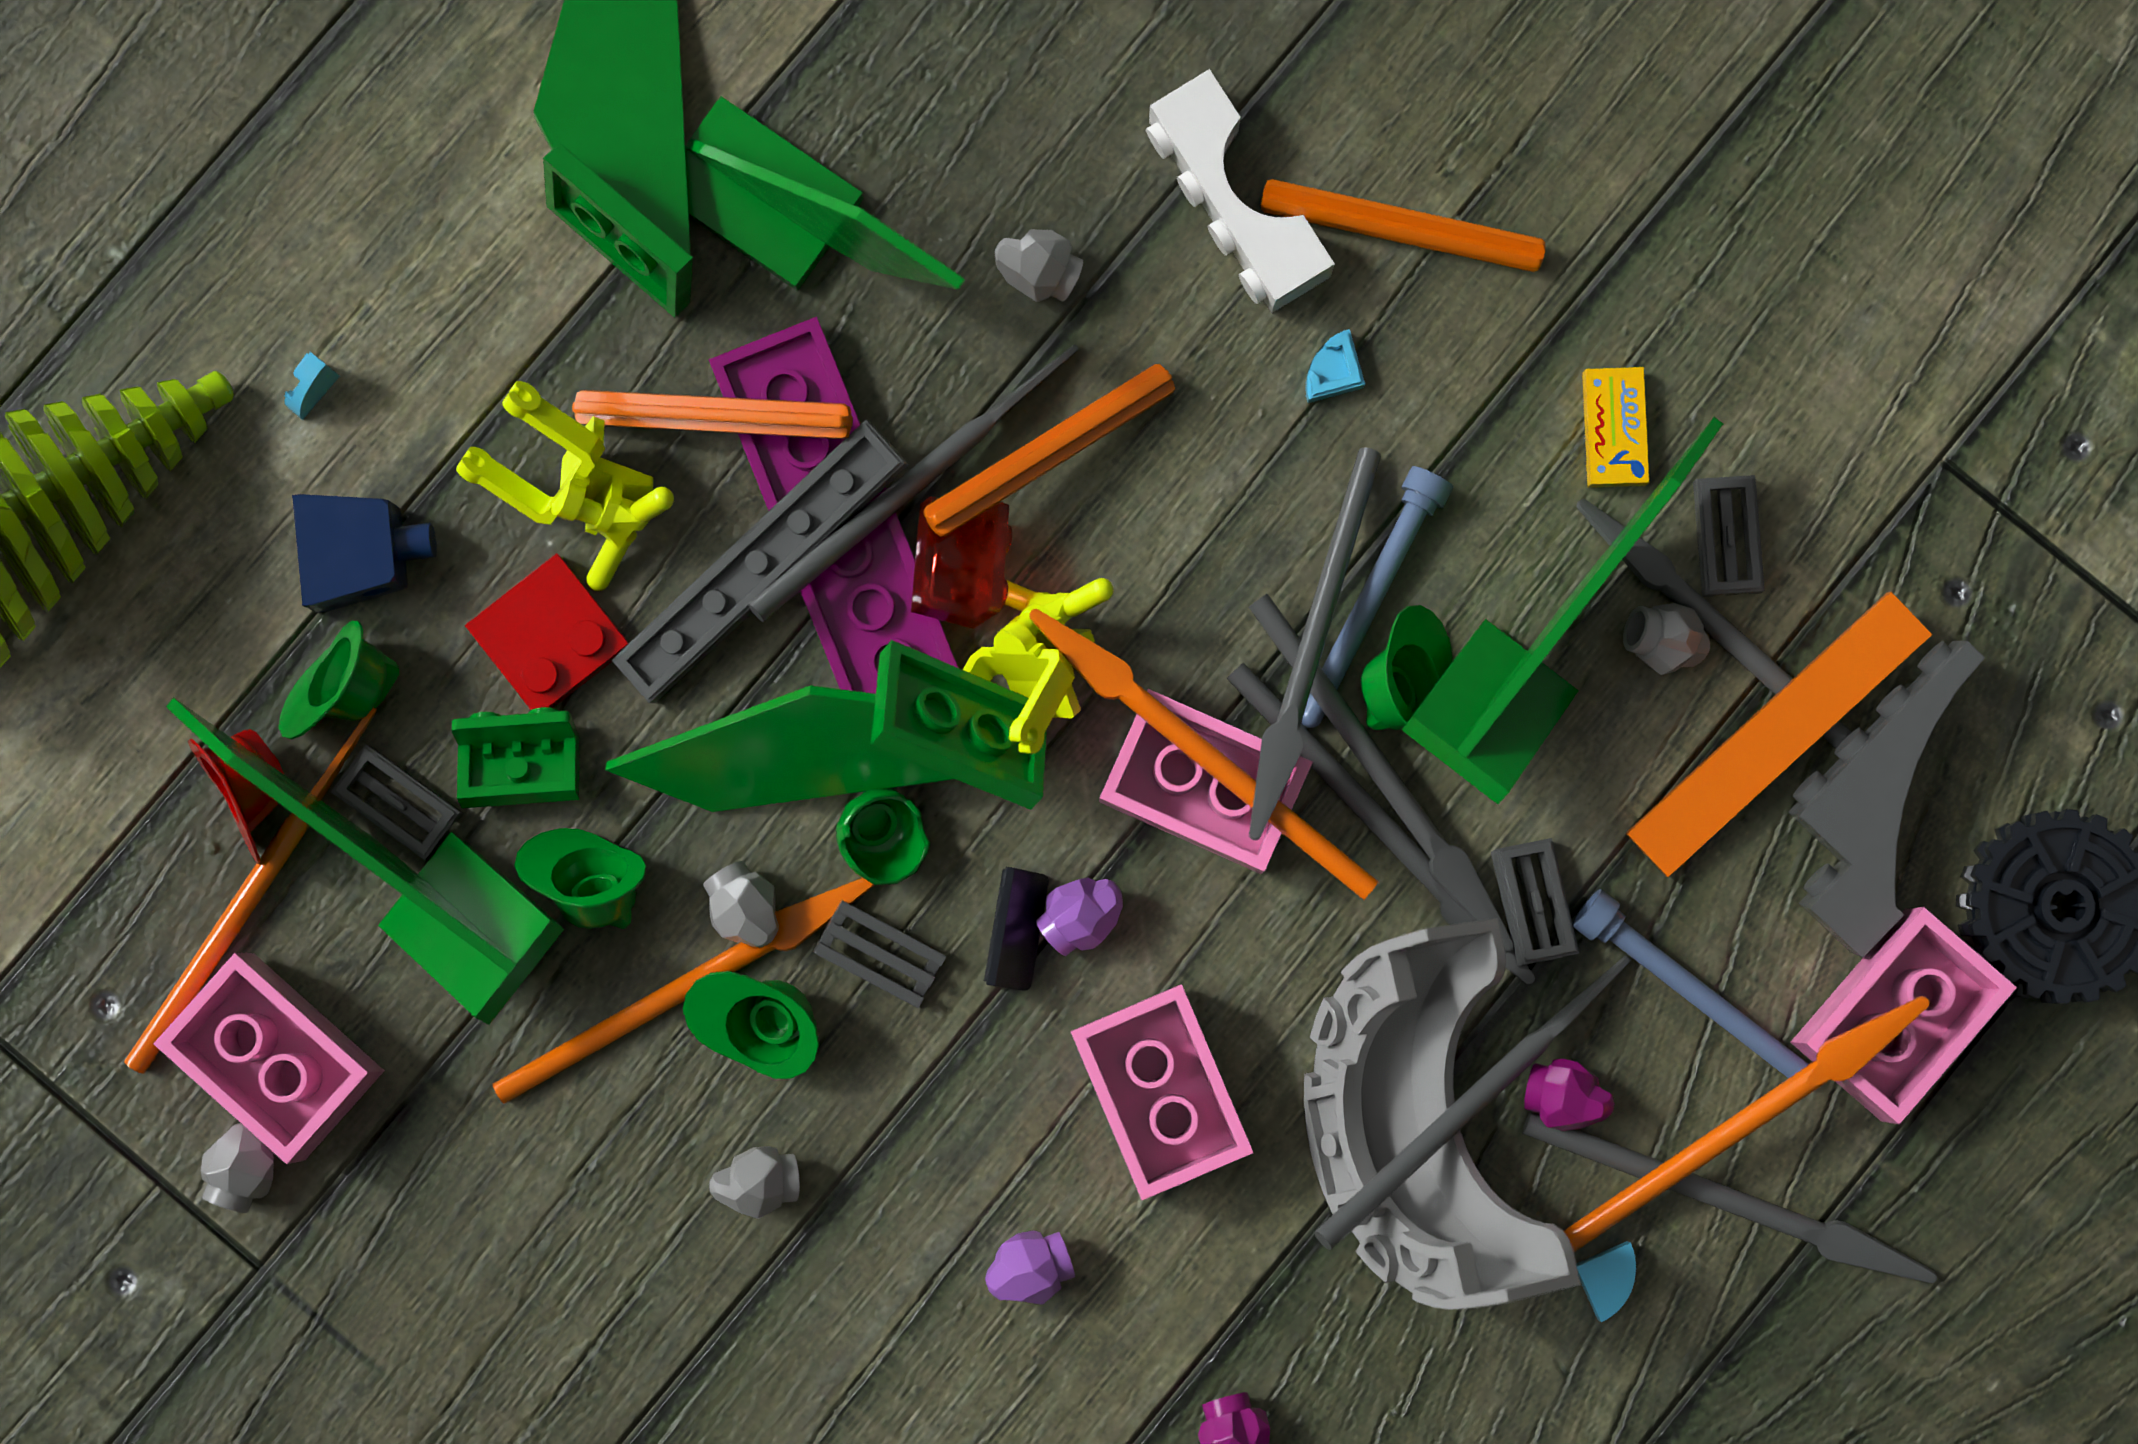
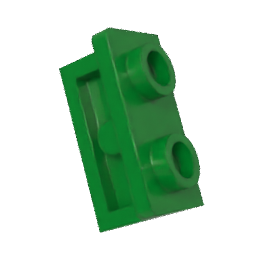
[452,707,580,808]

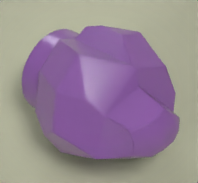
[1036,878,1123,956]
[985,1230,1075,1305]

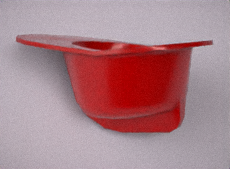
[188,729,284,864]

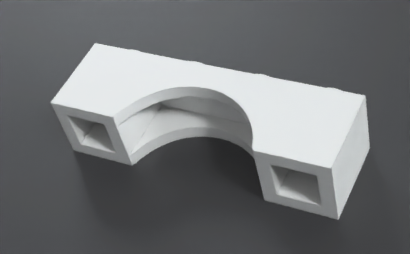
[1146,69,1335,313]

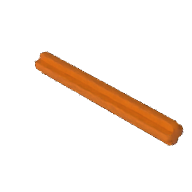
[1261,179,1546,272]
[924,364,1175,537]
[572,390,853,439]

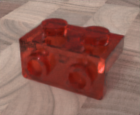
[911,496,1013,629]

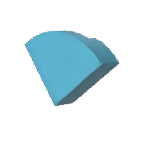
[1306,329,1365,403]
[284,352,340,420]
[1576,1241,1636,1322]

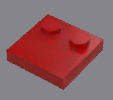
[464,553,629,710]

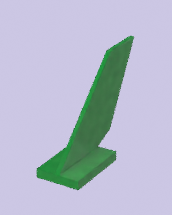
[533,0,693,318]
[685,96,965,291]
[1402,417,1723,805]
[605,640,1046,812]
[166,697,564,1025]

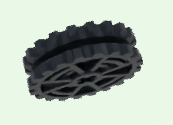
[1956,809,2138,1004]

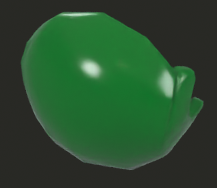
[836,788,930,885]

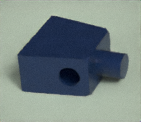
[292,494,437,613]

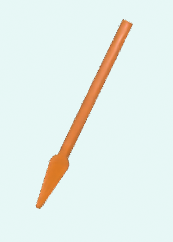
[1029,609,1379,900]
[124,707,377,1074]
[493,878,874,1104]
[1563,996,1930,1252]

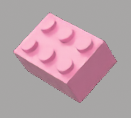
[1099,689,1313,874]
[1790,907,2017,1125]
[154,953,385,1164]
[1071,985,1253,1200]

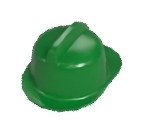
[1361,605,1453,730]
[279,620,399,740]
[515,828,646,929]
[683,971,819,1079]

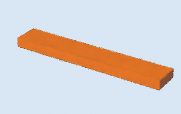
[1625,591,1932,877]

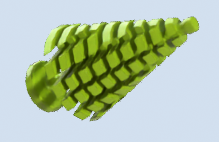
[0,371,234,668]

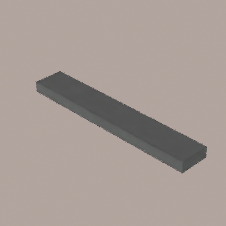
[612,420,909,704]

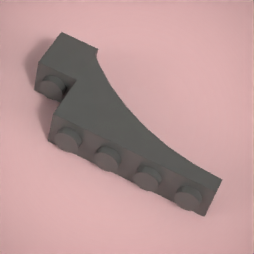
[1788,641,1985,958]

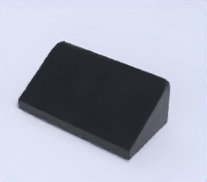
[984,867,1049,991]

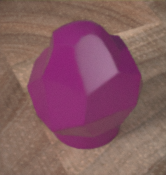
[1524,1059,1615,1131]
[1198,1392,1270,1444]

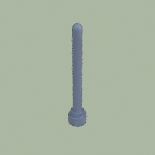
[1301,466,1454,728]
[1572,889,1809,1078]

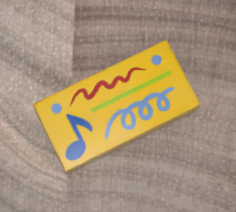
[1582,367,1649,488]

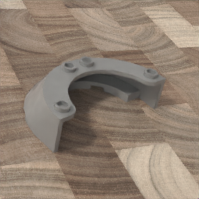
[1304,918,1581,1310]

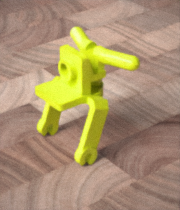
[456,381,674,591]
[963,576,1114,754]

